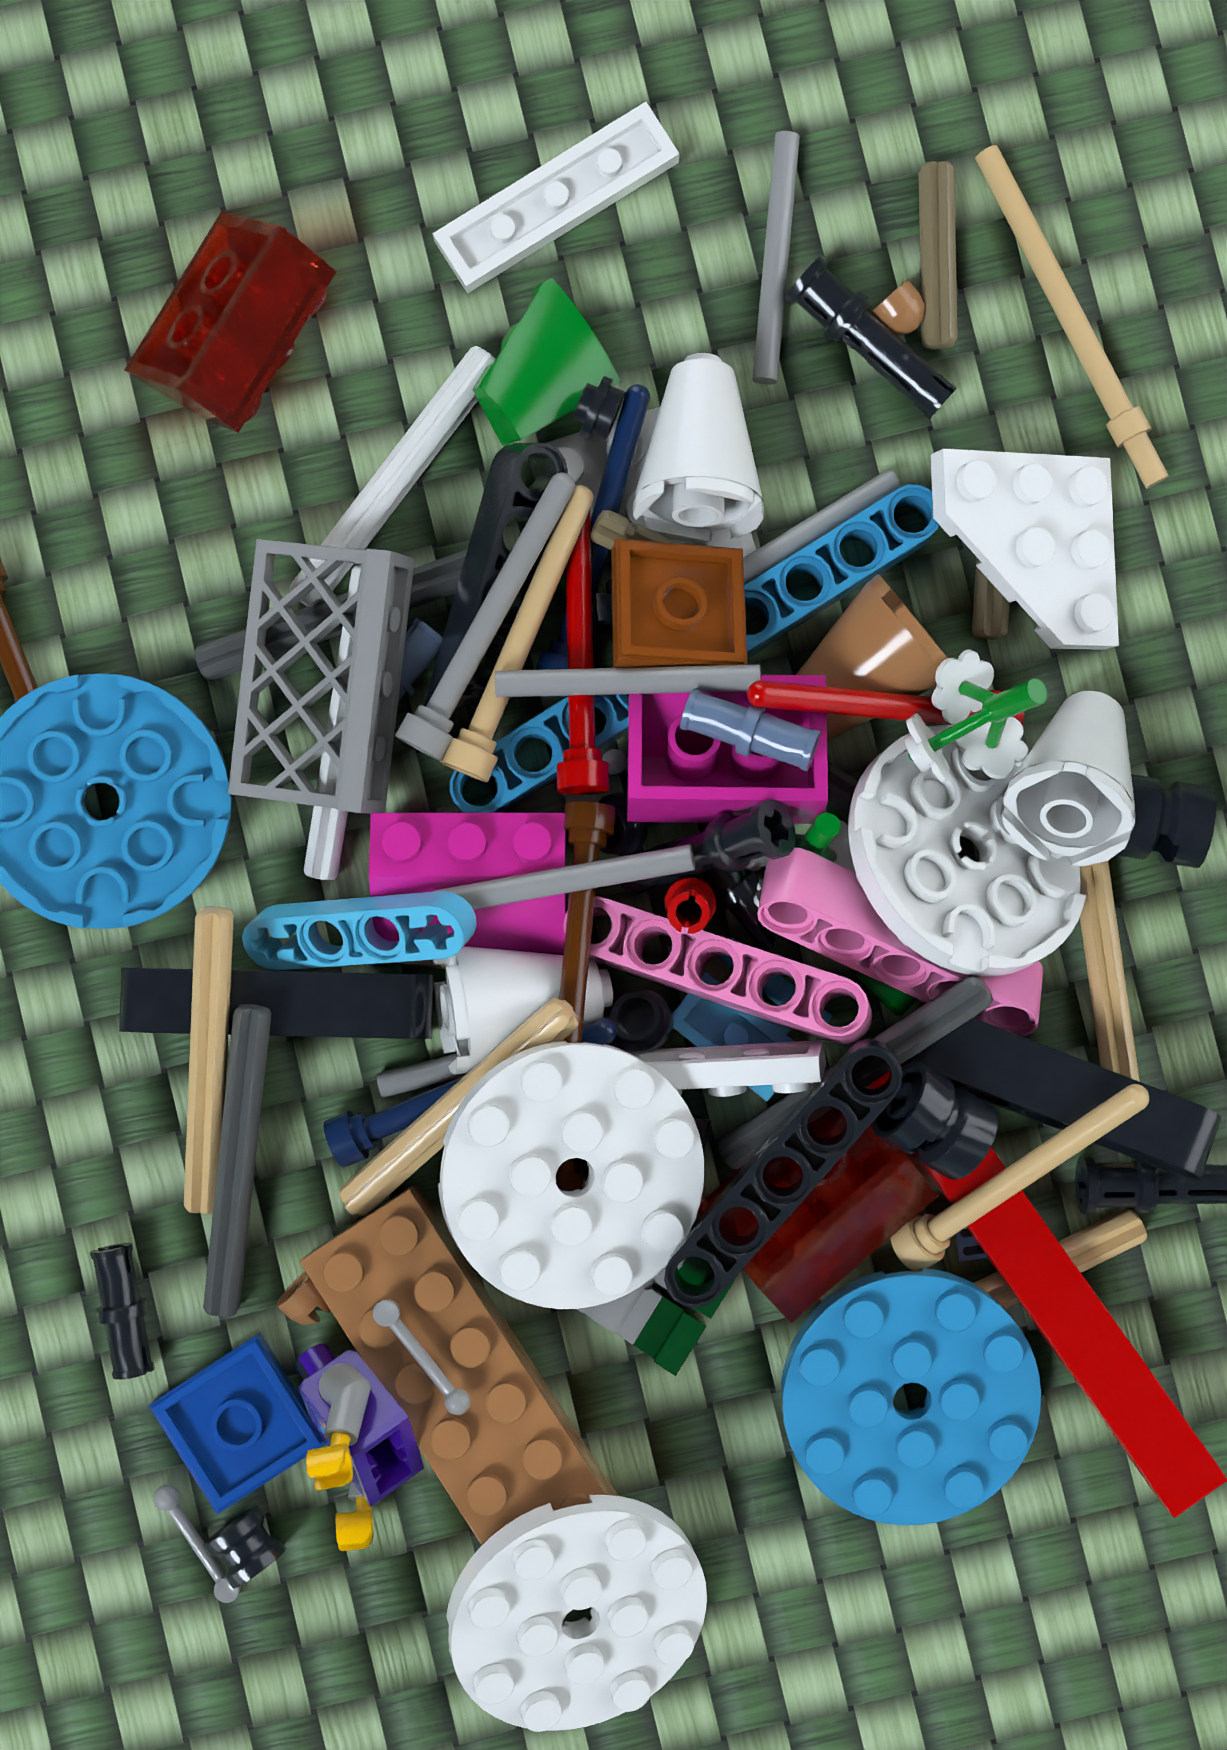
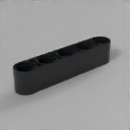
[424,443,568,740]
[119,967,434,1039]
[900,1002,1222,1180]
[664,1039,903,1308]

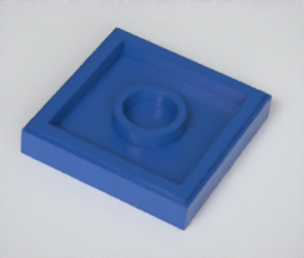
[148,1332,326,1515]

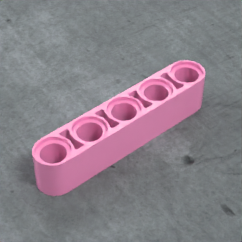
[757,848,1043,1037]
[563,896,873,1044]

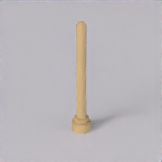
[440,485,593,782]
[890,1084,1149,1271]

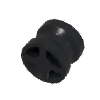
[203,1506,286,1589]

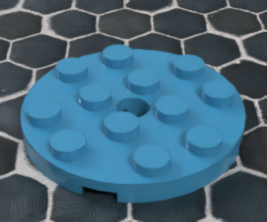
[0,674,232,929]
[781,1268,1041,1525]

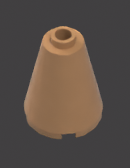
[796,573,948,741]

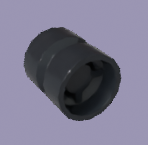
[1116,774,1216,868]
[872,1061,998,1181]

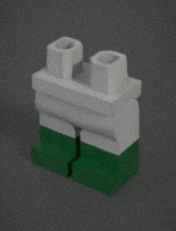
[577,1256,739,1376]

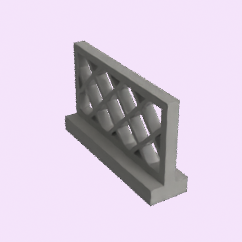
[228,539,415,813]

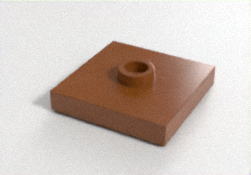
[611,539,747,668]

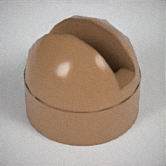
[871,279,925,336]
[276,1271,331,1325]

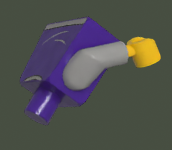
[295,1344,424,1551]

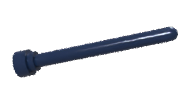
[536,384,650,670]
[323,1019,617,1168]

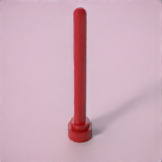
[557,511,609,795]
[747,680,1024,726]

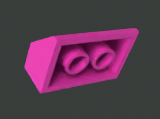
[627,675,828,824]
[369,813,567,955]

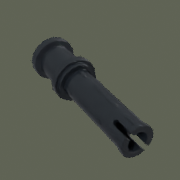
[784,255,957,419]
[620,799,796,895]
[1075,1156,1227,1214]

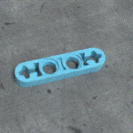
[242,891,477,970]

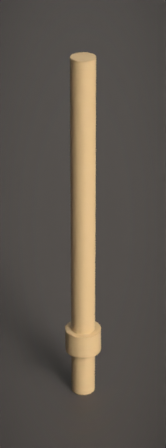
[975,145,1169,489]

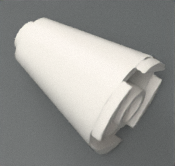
[633,353,764,542]
[1002,691,1136,866]
[433,946,613,1075]

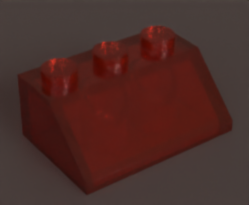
[124,212,337,433]
[698,1107,938,1323]

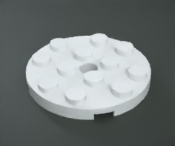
[848,725,1086,977]
[438,1041,704,1309]
[446,1495,707,1732]

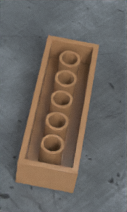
[299,1182,619,1545]

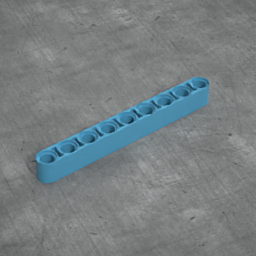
[450,485,939,813]

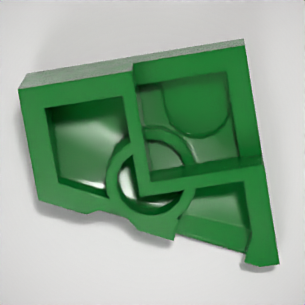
[473,278,621,446]

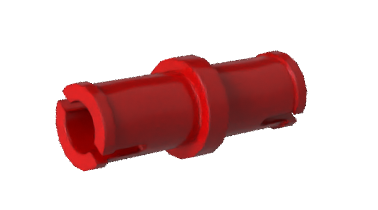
[665,874,716,934]

